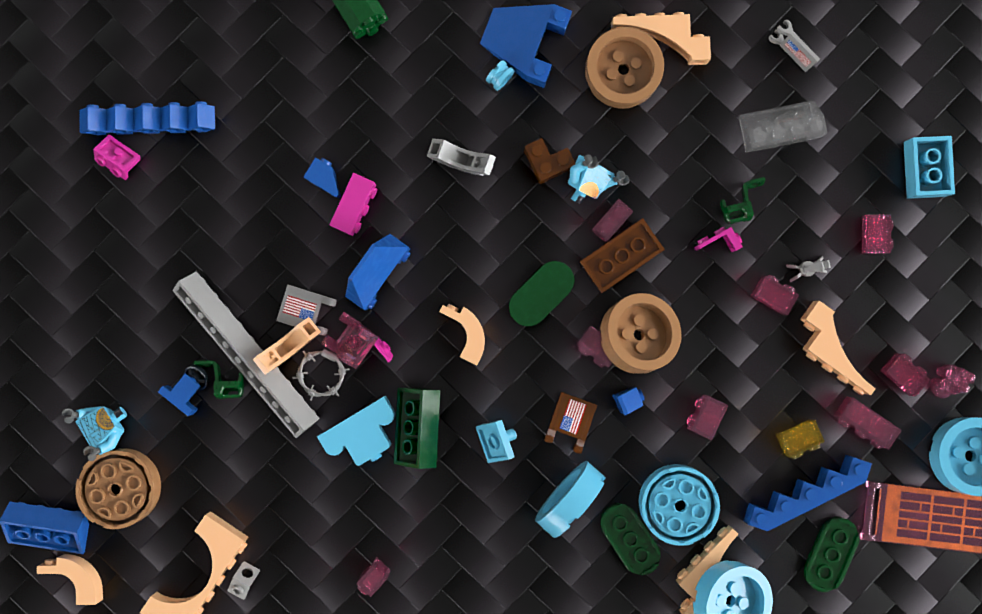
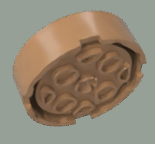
[585,27,664,109]
[600,293,681,374]
[75,448,161,529]

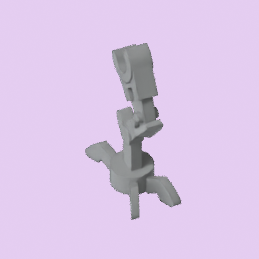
[786,256,831,282]

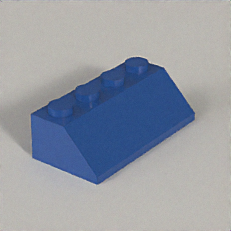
[0,502,89,554]

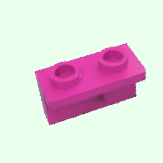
[93,135,141,180]

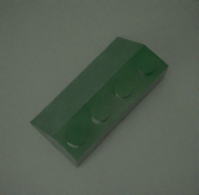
[394,388,440,469]

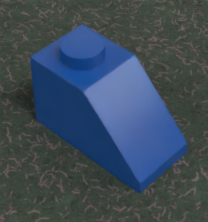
[304,157,341,199]
[613,387,644,415]

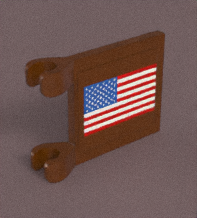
[544,392,597,454]

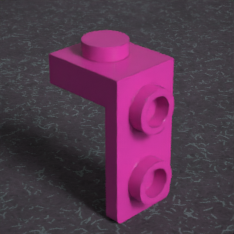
[694,227,742,252]

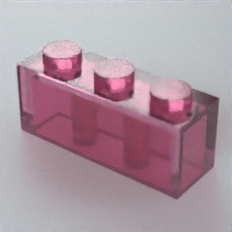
[834,396,902,450]

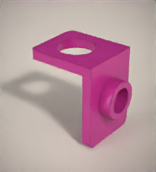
[358,336,393,362]

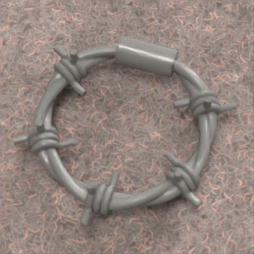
[292,349,350,401]

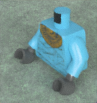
[568,155,629,204]
[62,406,127,461]

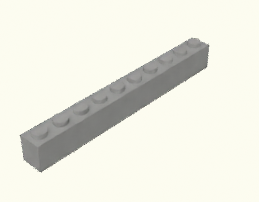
[172,272,319,438]

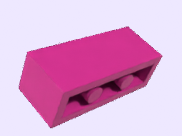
[330,173,377,236]

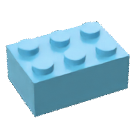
[904,136,955,199]

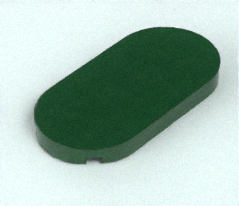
[509,261,574,326]
[600,503,661,575]
[804,517,860,592]

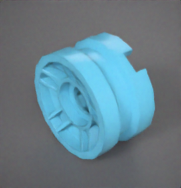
[486,60,515,91]

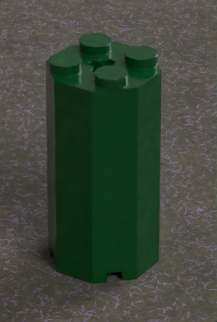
[332,0,388,39]

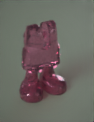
[931,365,976,398]

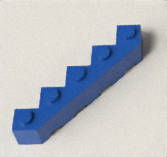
[79,102,215,135]
[743,455,872,531]

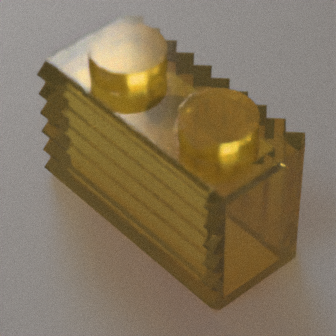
[776,419,825,459]

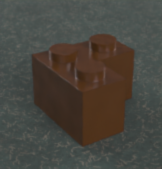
[524,138,575,184]

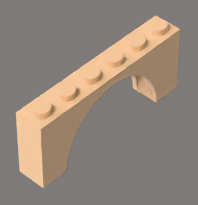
[140,511,248,614]

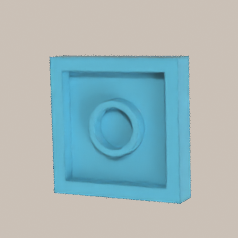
[476,420,517,463]

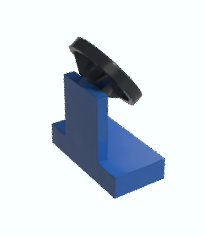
[158,365,209,416]

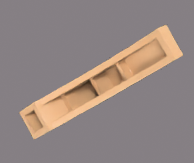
[611,12,711,65]
[800,301,875,395]
[676,525,738,614]

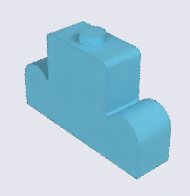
[317,396,395,466]

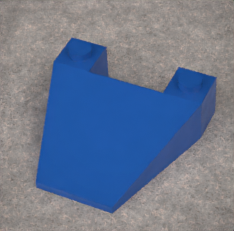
[480,4,572,88]
[345,234,411,311]

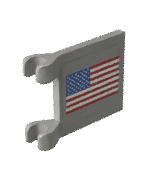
[768,20,820,72]
[276,285,337,336]

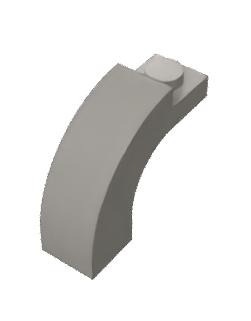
[426,139,496,176]

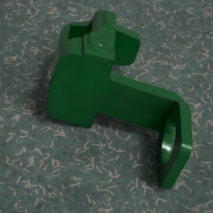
[720,177,766,224]
[194,361,244,399]

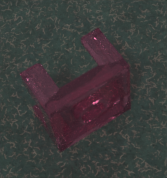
[321,312,379,369]

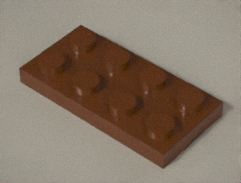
[580,218,665,293]

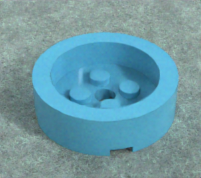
[929,417,982,496]
[535,461,606,538]
[638,464,720,546]
[693,560,773,614]

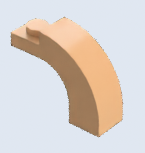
[439,304,485,365]
[253,317,321,375]
[37,554,103,605]

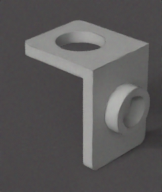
[228,562,260,600]

